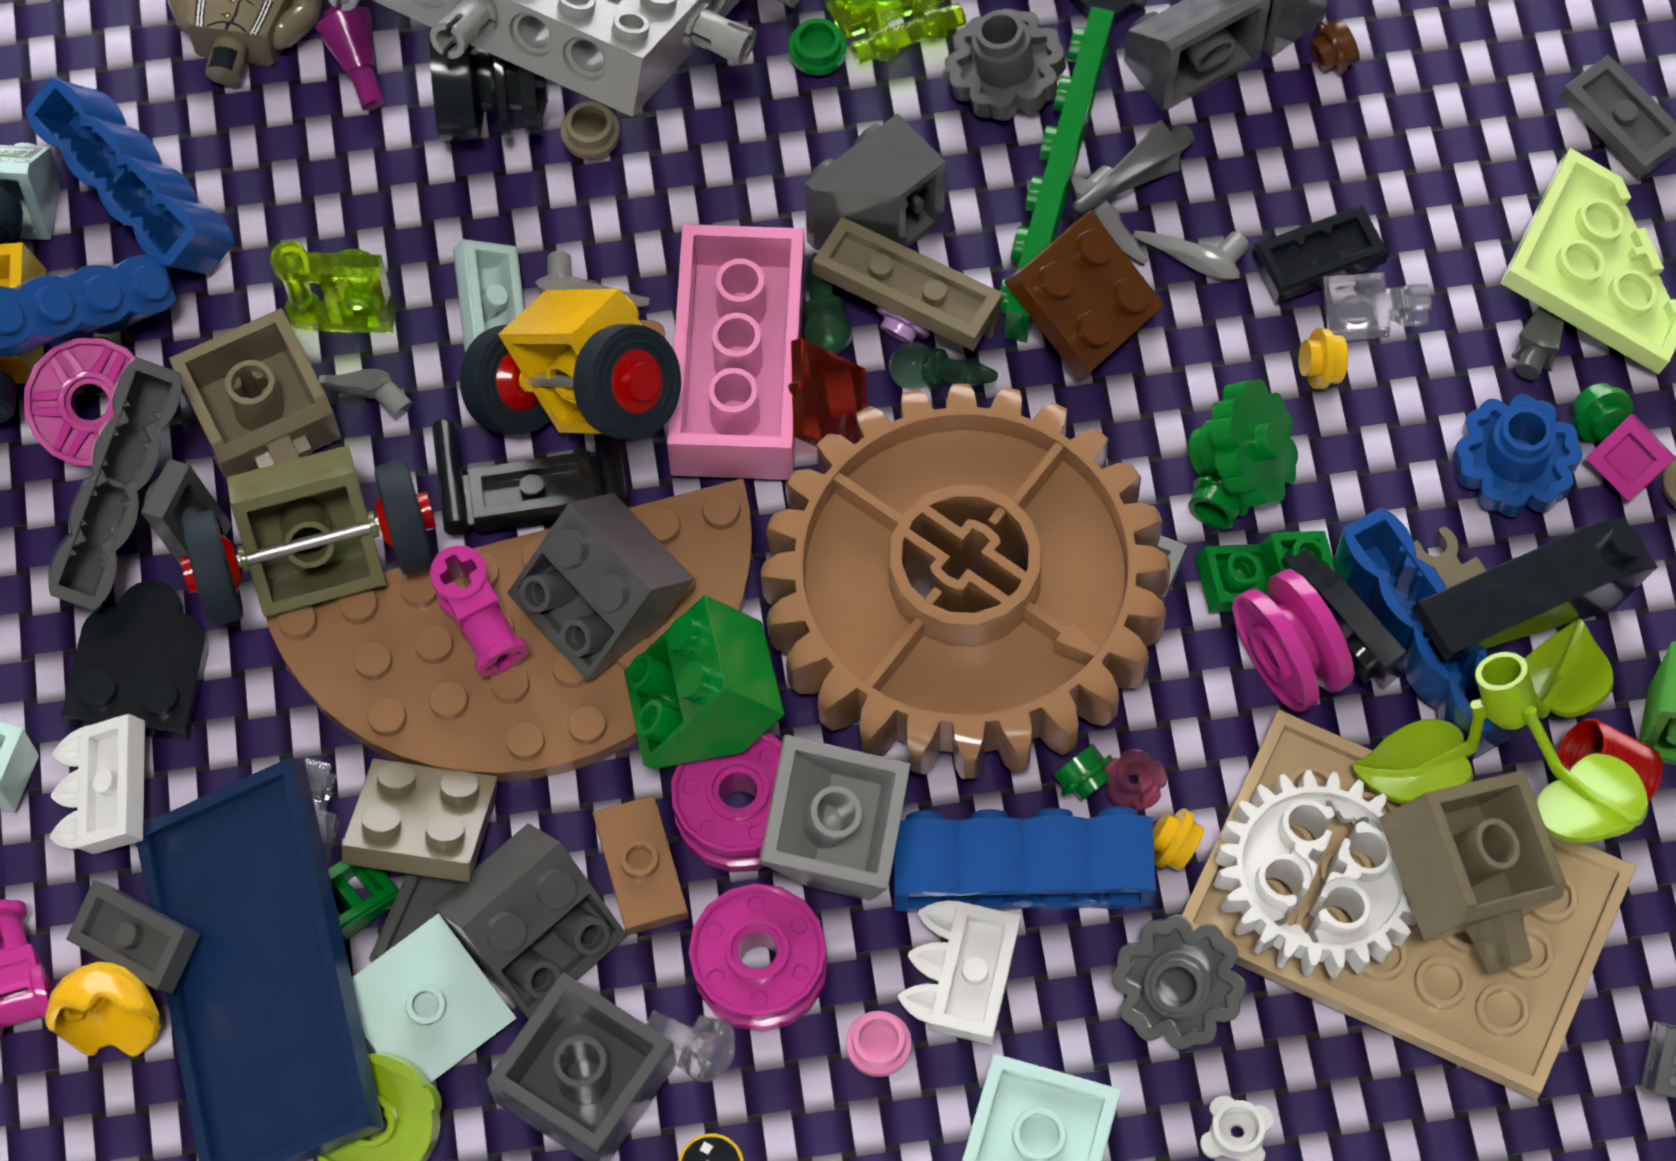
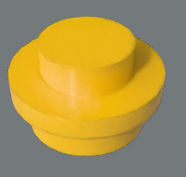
[1298,328,1348,389]
[1153,808,1204,871]

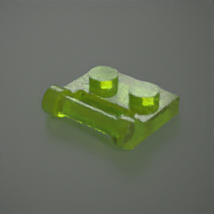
[270,241,396,333]

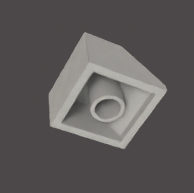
[759,734,911,901]

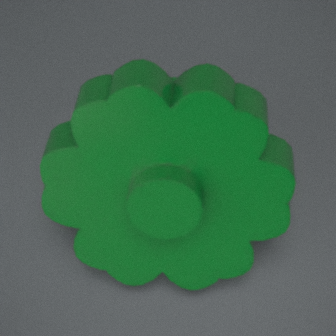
[1188,379,1298,507]

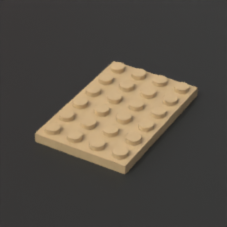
[1182,709,1637,1100]

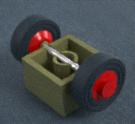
[180,445,436,626]

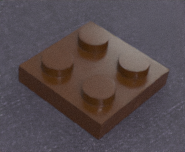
[1004,210,1164,379]

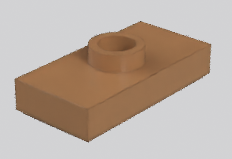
[592,795,689,936]

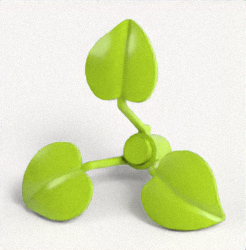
[1352,619,1648,843]

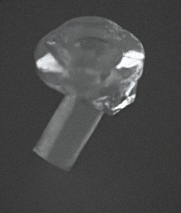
[646,1010,735,1082]

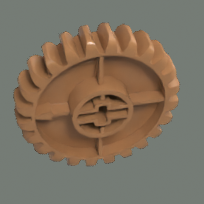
[761,384,1170,778]

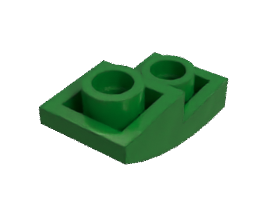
[1195,531,1336,613]

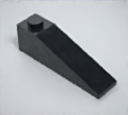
[1411,516,1658,661]

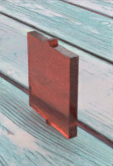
[788,338,867,447]

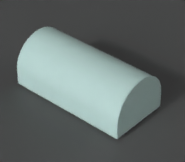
[453,239,524,352]

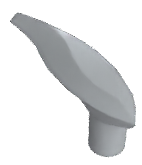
[1071,165,1148,265]
[1133,230,1249,279]
[535,251,650,308]
[319,369,413,419]

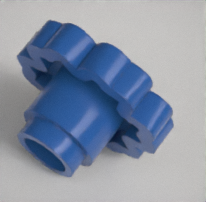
[1453,394,1583,517]

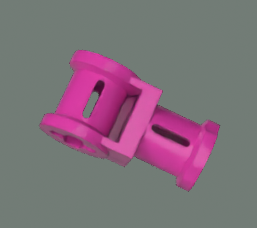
[430,545,530,677]
[0,899,52,1036]

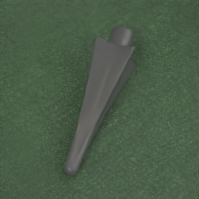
[1073,119,1194,213]
[1511,306,1565,380]

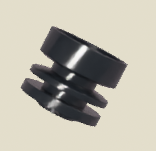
[429,27,549,142]

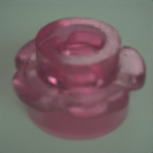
[1105,749,1167,811]

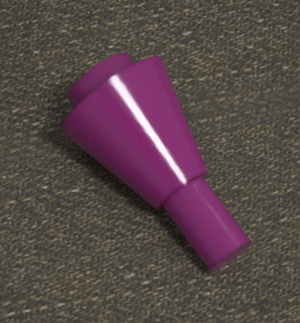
[315,2,384,111]

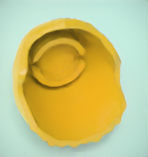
[45,962,162,1057]

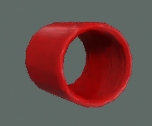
[1557,719,1663,801]

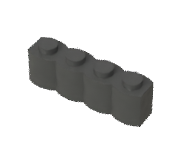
[48,357,182,610]

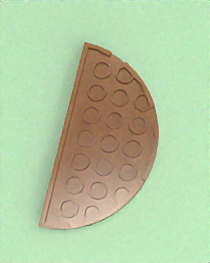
[266,478,753,782]

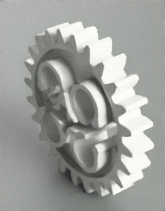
[1214,770,1417,979]

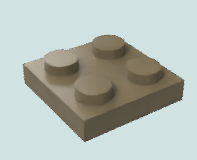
[342,758,498,882]

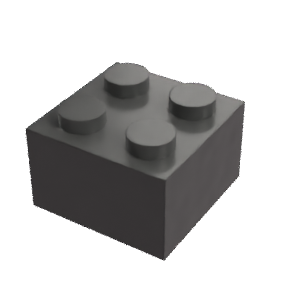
[486,972,677,1161]

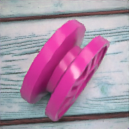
[24,338,135,466]
[1232,569,1355,712]
[671,732,782,873]
[689,883,828,1032]

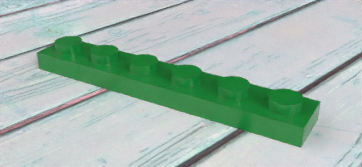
[1000,6,1114,343]

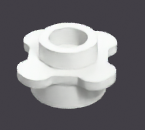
[1200,1095,1274,1161]

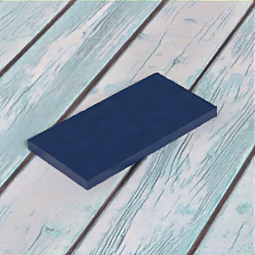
[136,757,384,1161]

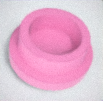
[846,1011,912,1077]

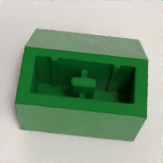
[624,594,784,769]

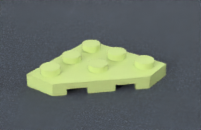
[1500,148,1676,375]

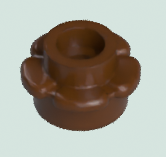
[1309,19,1360,76]

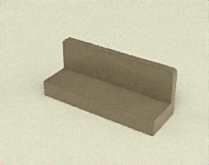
[812,217,1003,351]

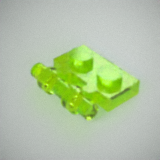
[823,0,966,65]

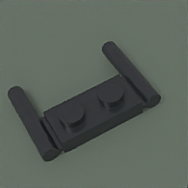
[432,418,629,536]

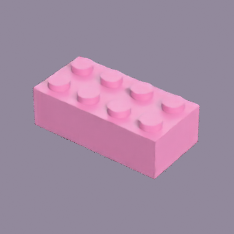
[667,224,805,480]

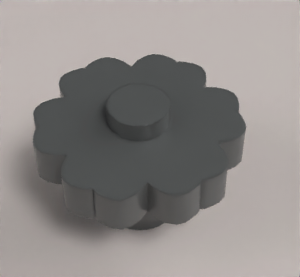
[945,9,1066,121]
[1112,914,1247,1050]

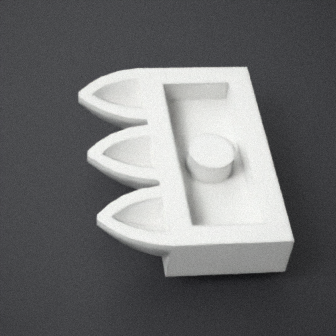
[50,714,145,855]
[898,901,1021,1045]

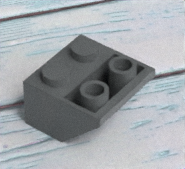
[805,113,946,250]
[507,493,695,680]
[431,823,628,1020]

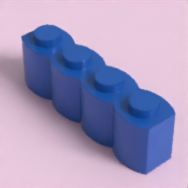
[25,77,235,275]
[0,255,177,357]
[1334,508,1514,760]
[894,807,1156,913]

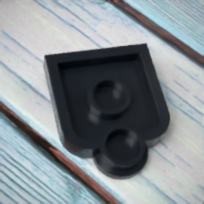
[1281,548,1406,690]
[61,580,209,741]

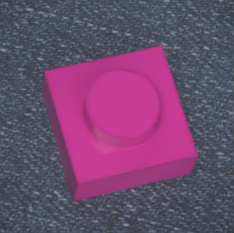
[1586,414,1676,502]

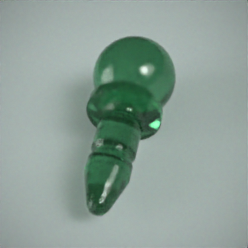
[803,253,852,356]
[889,342,998,391]

